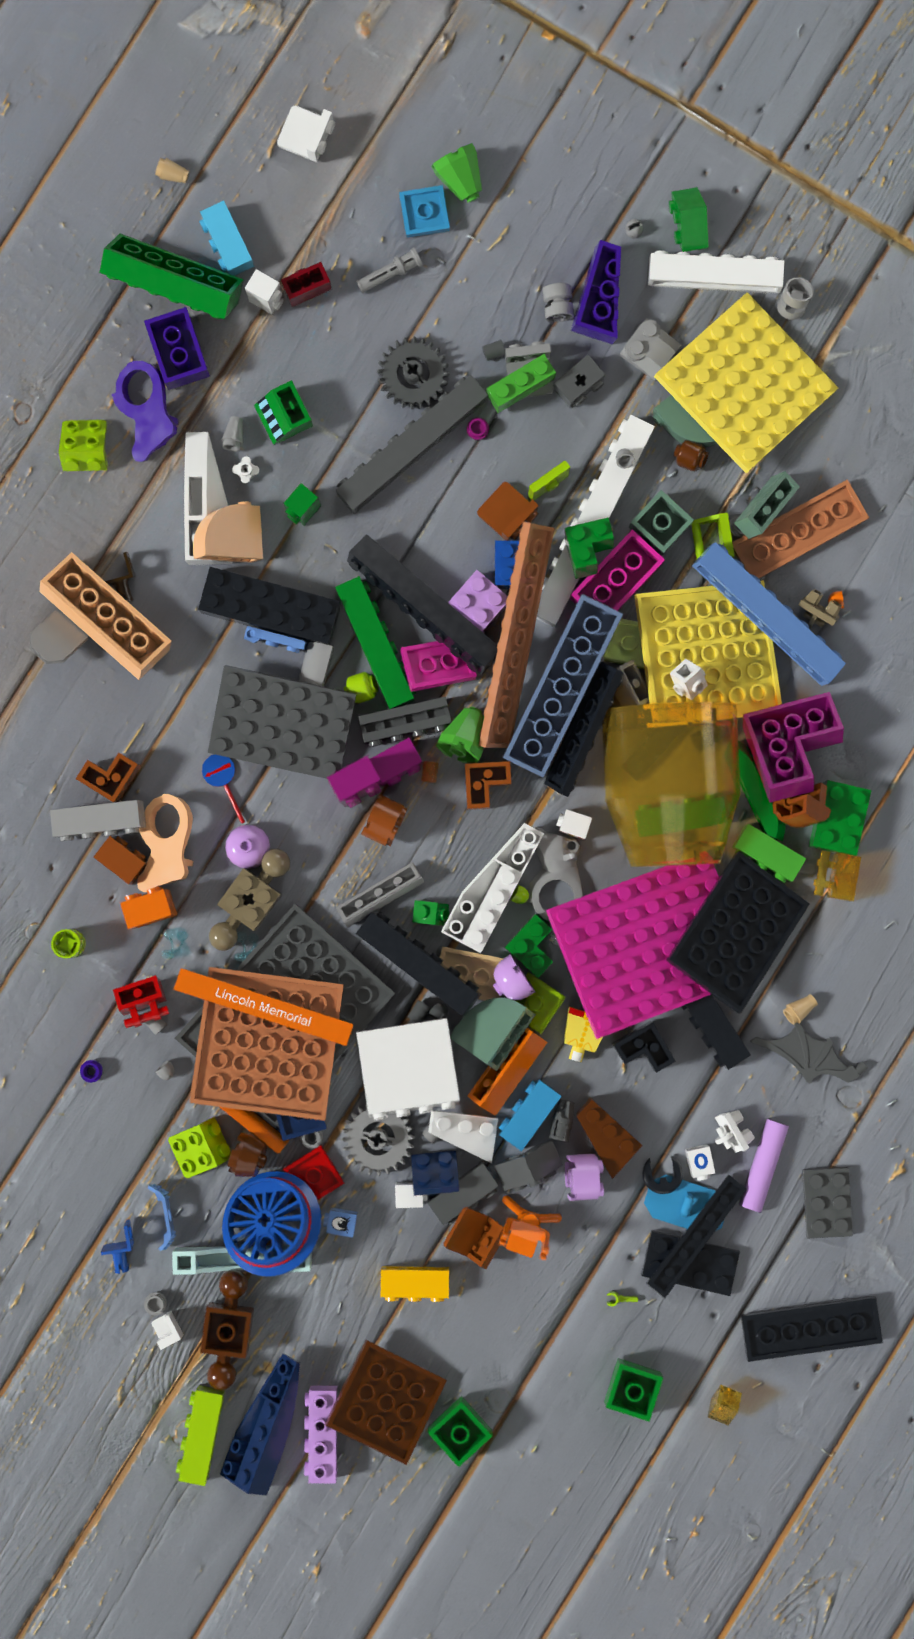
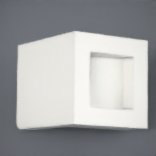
[152,1311,184,1350]

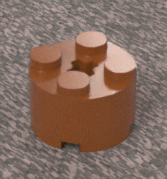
[361,794,408,846]

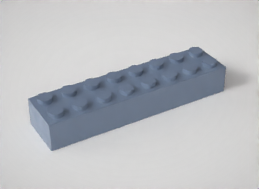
[503,594,624,777]

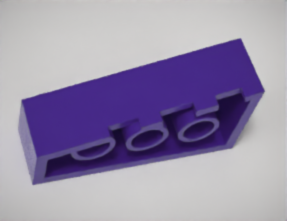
[571,240,621,344]

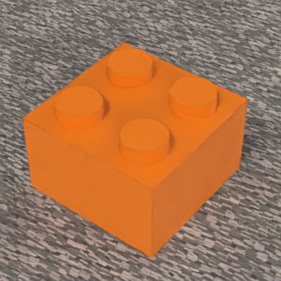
[120,886,177,929]

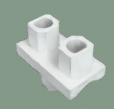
[715,1110,755,1153]

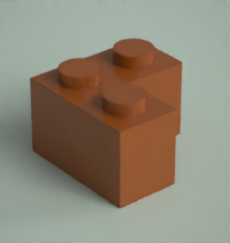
[76,752,142,803]
[465,761,511,810]

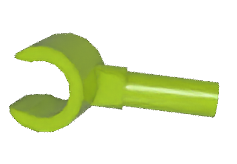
[606,1291,638,1307]

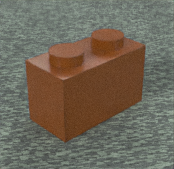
[94,836,147,885]

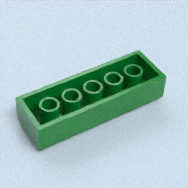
[99,233,244,319]

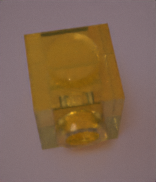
[707,1385,742,1426]

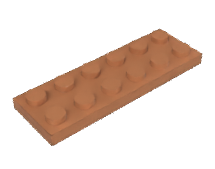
[732,479,869,579]

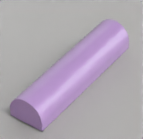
[739,1119,789,1213]

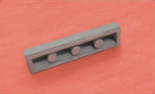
[336,862,424,928]

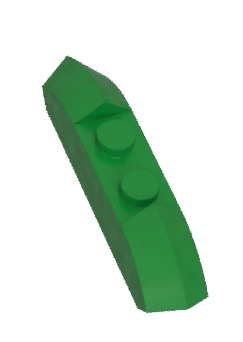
[726,738,785,842]

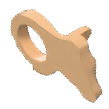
[137,794,194,892]

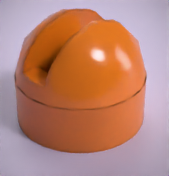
[828,591,844,609]

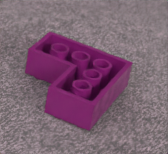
[743,692,844,803]
[327,738,423,808]

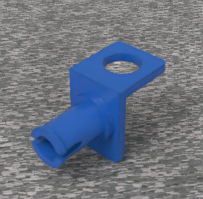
[101,1219,134,1274]

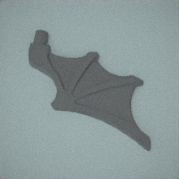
[750,1023,868,1083]

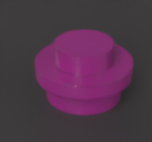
[467,418,489,440]

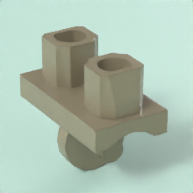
[798,589,842,629]

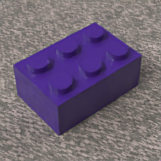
[144,307,210,391]

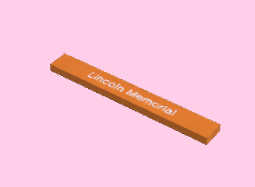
[173,968,354,1046]

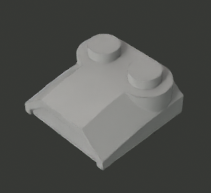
[620,318,682,381]

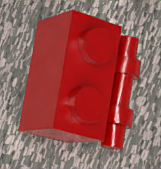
[113,975,170,1028]

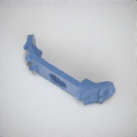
[148,1184,176,1251]

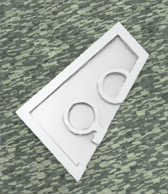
[428,1110,498,1163]

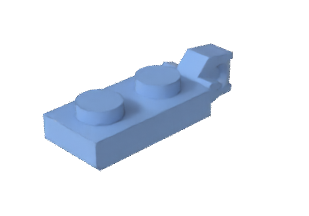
[244,626,308,653]

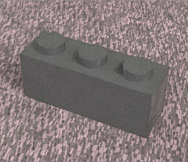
[427,1161,499,1225]

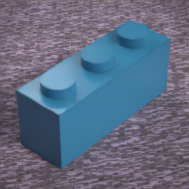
[498,1079,561,1151]

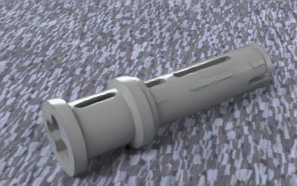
[356,247,423,294]

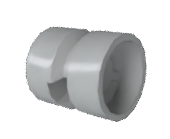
[777,277,814,320]
[543,283,574,322]

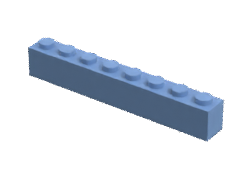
[692,542,846,686]

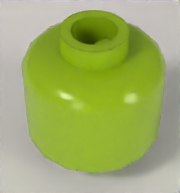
[344,672,379,704]

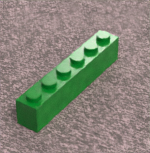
[335,576,417,709]

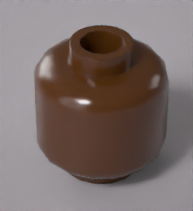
[674,440,709,472]

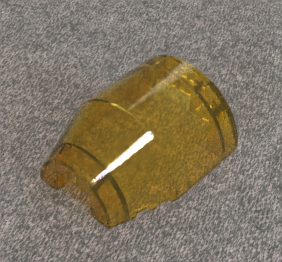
[602,702,740,867]

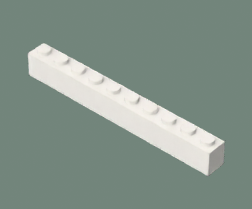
[536,415,655,628]

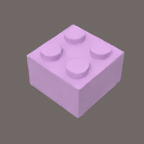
[448,570,508,633]

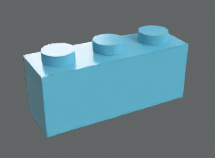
[199,201,254,276]

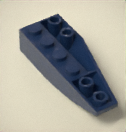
[220,1354,300,1496]

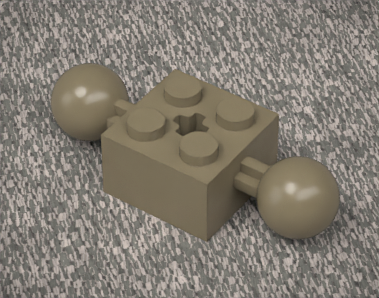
[209,849,290,951]

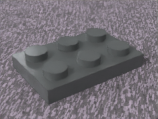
[802,1167,853,1239]

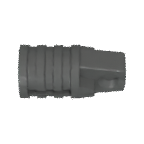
[549,1099,575,1142]

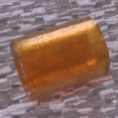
[421,761,439,783]

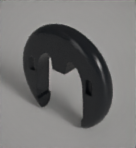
[642,1155,683,1194]

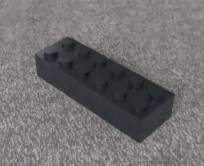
[198,567,341,645]

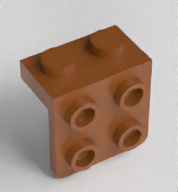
[477,482,539,541]
[443,1207,504,1269]

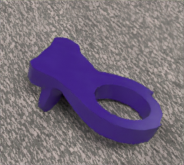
[112,361,179,462]

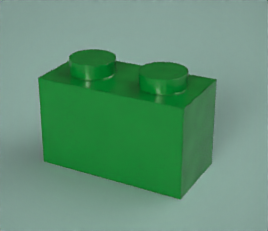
[284,483,321,526]

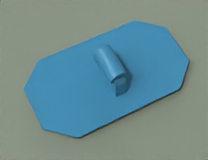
[644,1175,724,1231]

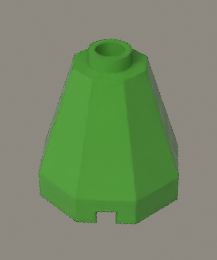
[431,143,482,203]
[436,707,484,763]

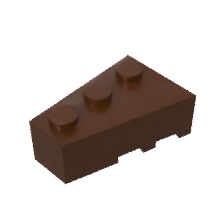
[576,1097,643,1179]

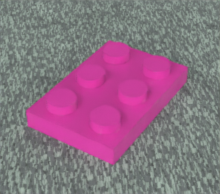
[400,641,477,692]

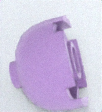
[225,824,270,869]
[493,954,535,1001]

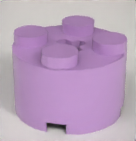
[565,1153,604,1201]

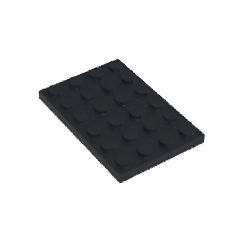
[666,851,810,1014]

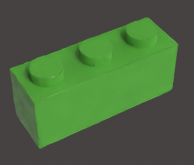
[487,354,556,413]
[732,824,806,883]

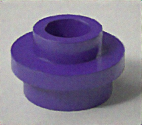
[80,1060,103,1083]

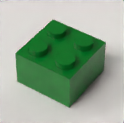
[604,1358,663,1422]
[428,1396,493,1468]

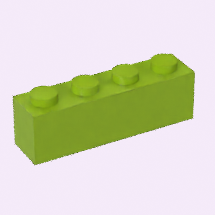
[176,1385,225,1486]

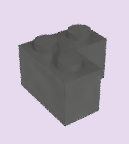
[494,1140,563,1192]

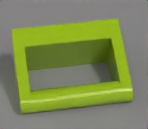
[691,512,735,560]

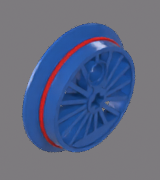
[222,1171,321,1277]

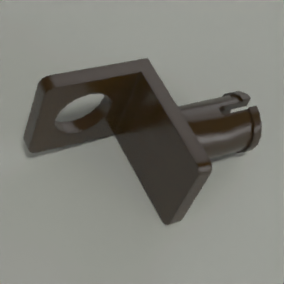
[105,552,136,602]

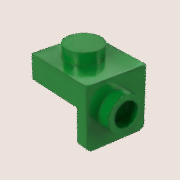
[412,900,449,926]

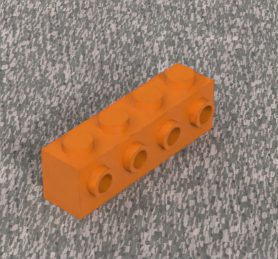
[467,1028,548,1116]

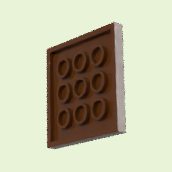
[325,1340,447,1465]

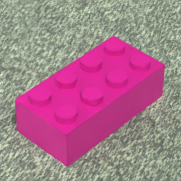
[570,529,665,611]

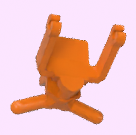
[499,1195,562,1260]

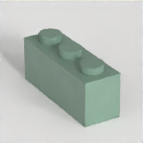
[734,471,800,539]

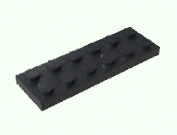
[544,662,624,797]
[740,1296,883,1362]

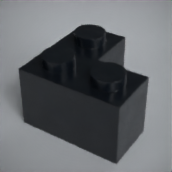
[612,1021,676,1073]

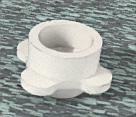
[232,456,259,483]

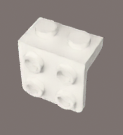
[277,106,335,162]

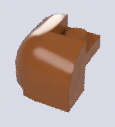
[773,782,831,828]

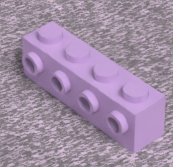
[304,1386,338,1483]

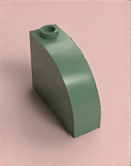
[652,395,718,447]
[450,998,535,1071]

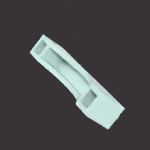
[172,1245,312,1275]

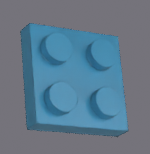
[399,185,450,238]

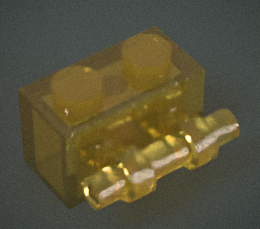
[813,851,861,902]

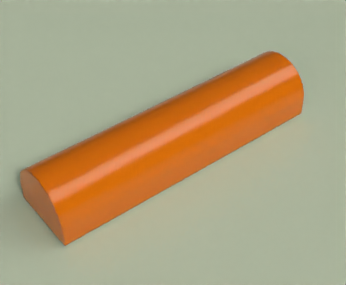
[220,1107,290,1154]

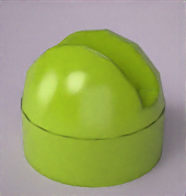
[510,884,529,904]

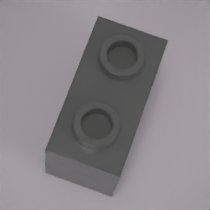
[553,355,605,408]

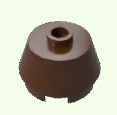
[228,1132,267,1177]

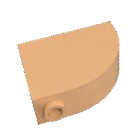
[193,501,263,563]

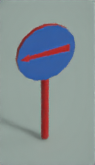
[202,754,245,824]

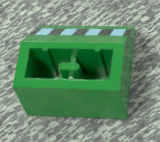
[254,380,313,445]

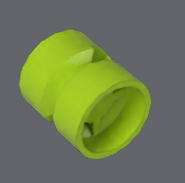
[51,929,86,959]

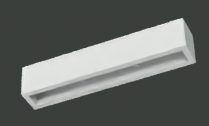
[648,251,784,293]

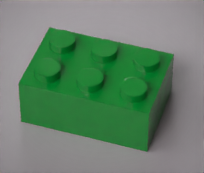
[808,780,872,857]

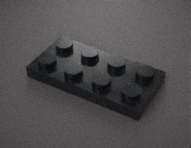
[641,1230,740,1296]

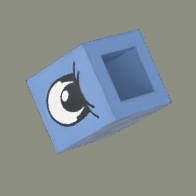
[323,1207,358,1238]

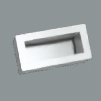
[245,269,284,315]

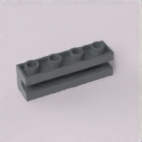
[358,697,451,747]

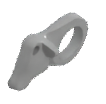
[526,827,583,922]

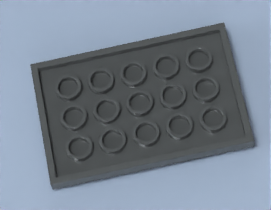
[208,665,357,779]

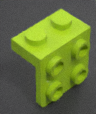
[58,420,108,471]
[168,1116,231,1178]

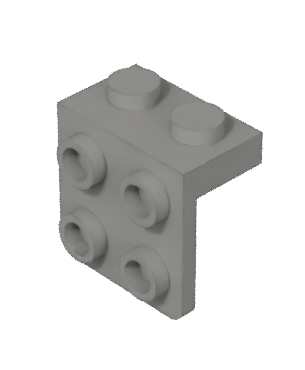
[505,341,554,397]

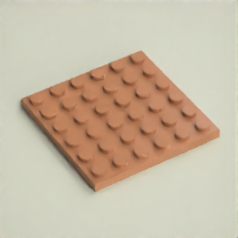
[189,967,344,1121]

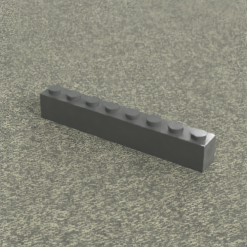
[336,375,488,514]

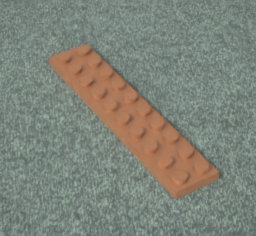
[479,522,555,748]

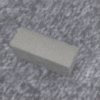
[298,642,334,686]

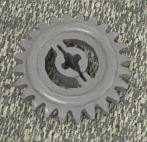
[341,1103,415,1176]

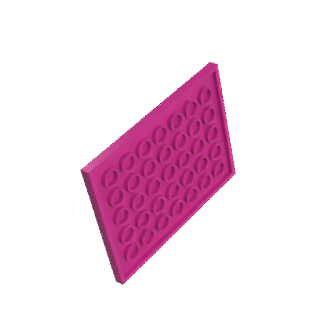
[546,851,719,1039]

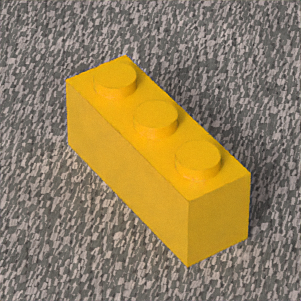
[380,1266,449,1302]

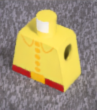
[564,1006,603,1063]

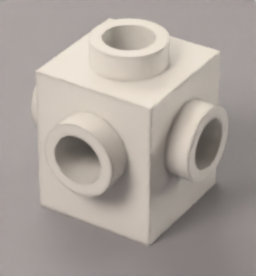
[670,659,708,700]

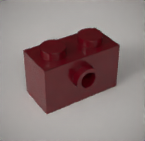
[281,262,332,307]

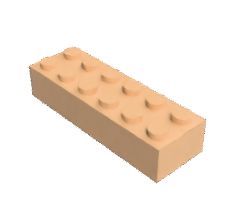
[39,552,172,680]

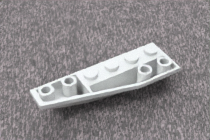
[184,432,233,565]
[441,823,544,953]

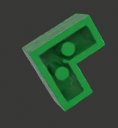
[668,187,709,252]
[564,518,614,579]
[505,914,553,978]

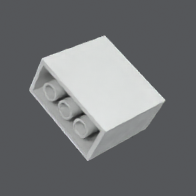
[356,1018,460,1121]

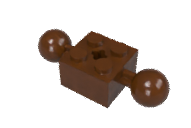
[200,1269,254,1390]

